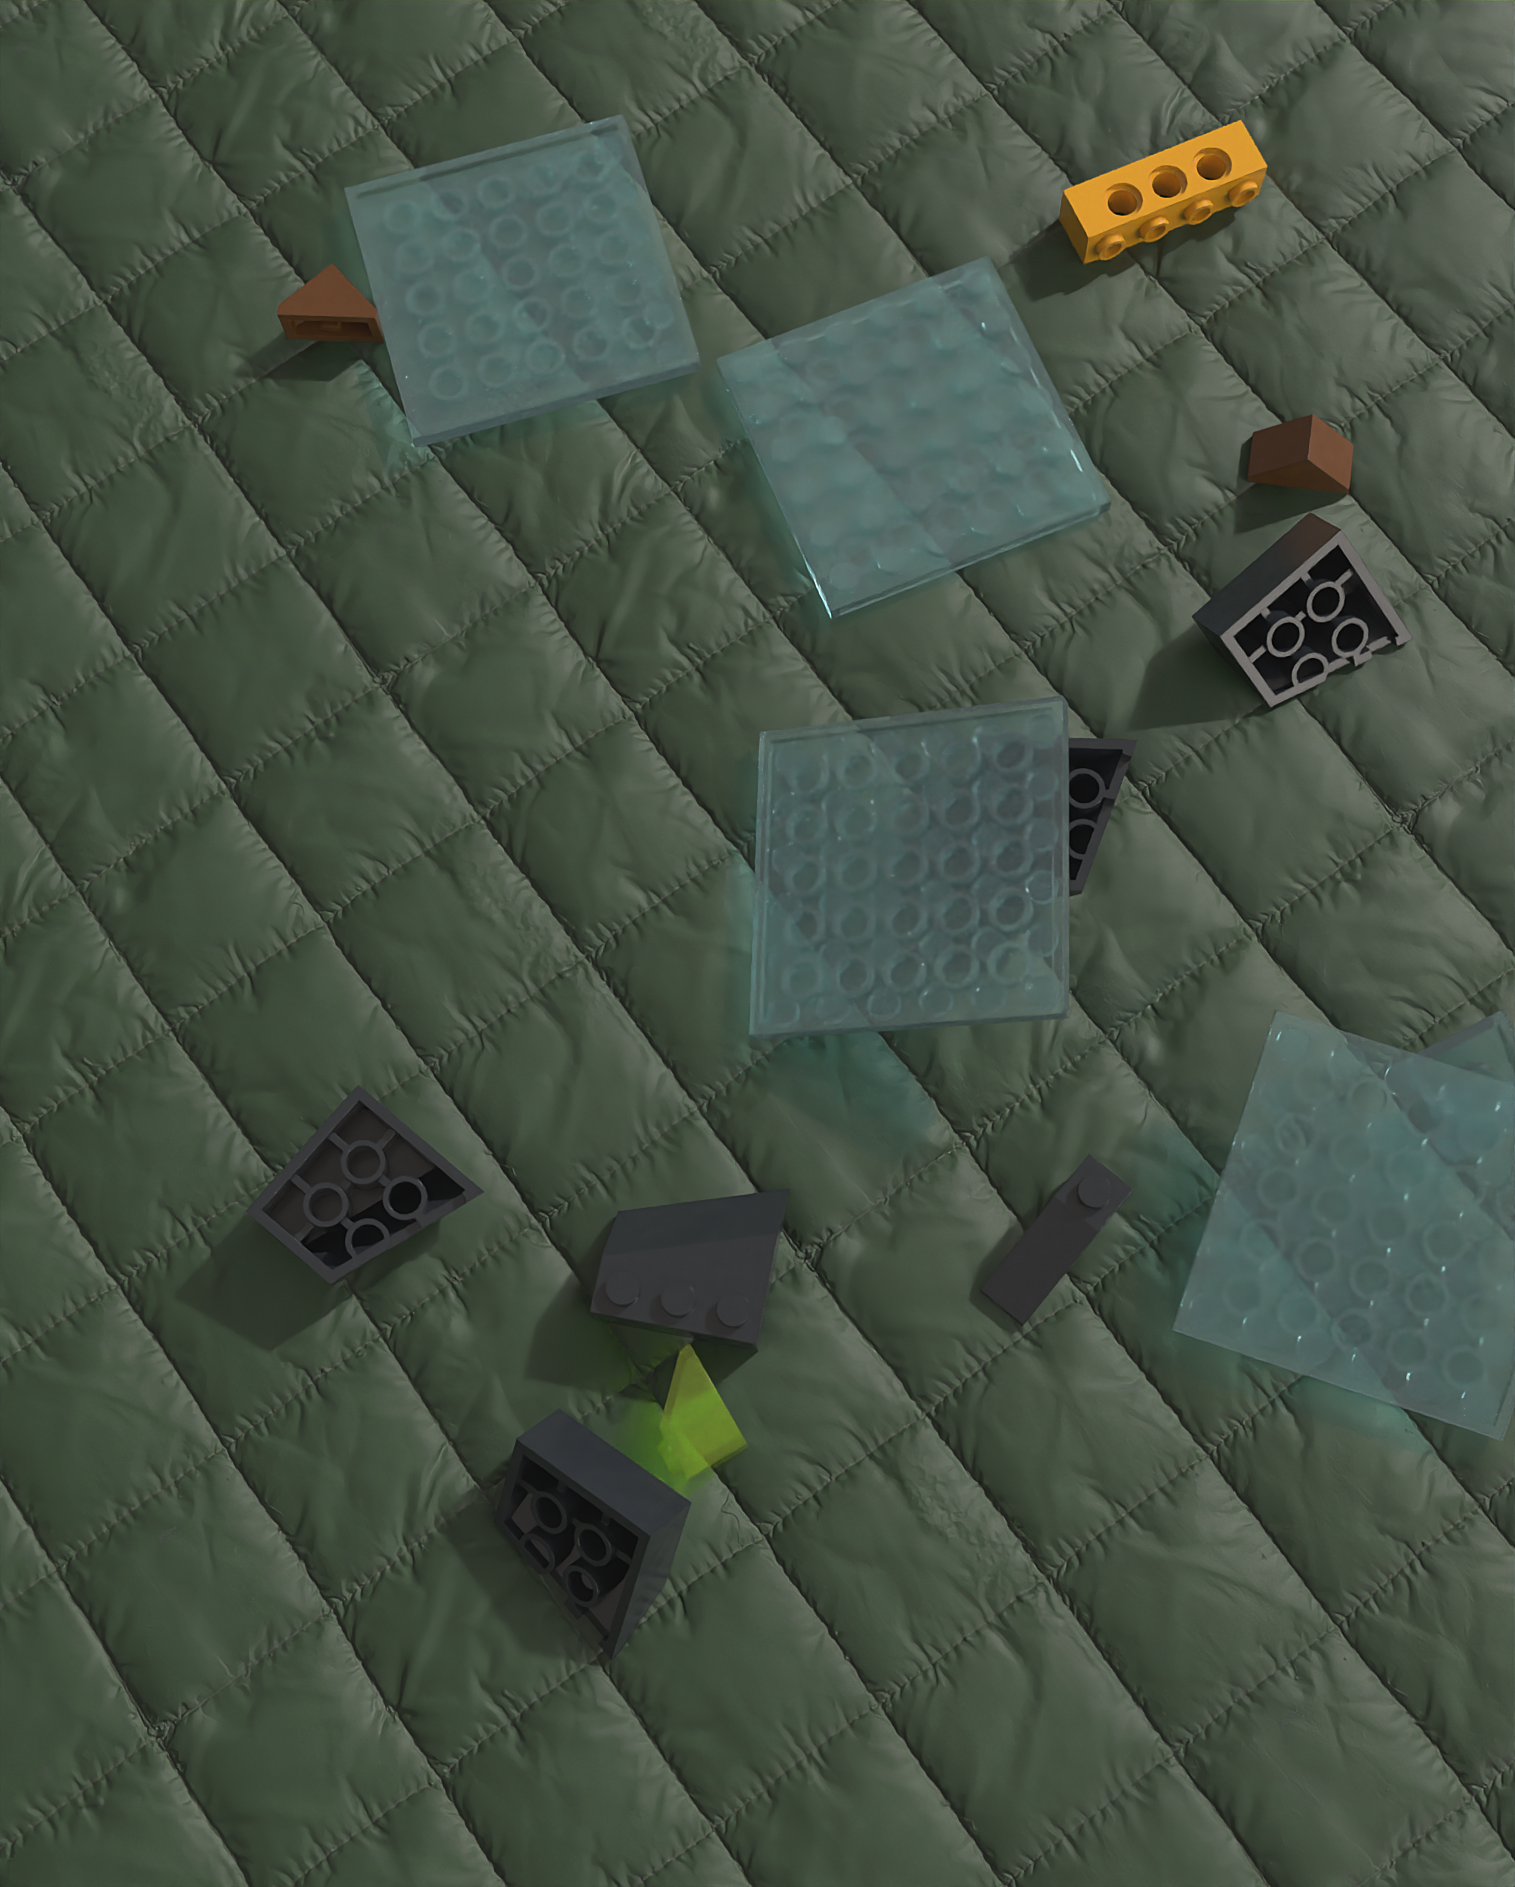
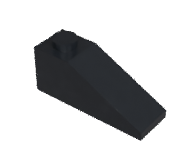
[980,1154,1133,1327]

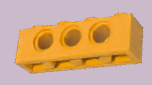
[1059,120,1267,265]

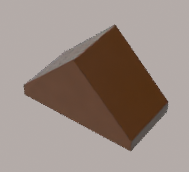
[277,264,385,343]
[1246,414,1354,494]

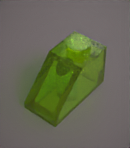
[657,1344,749,1482]

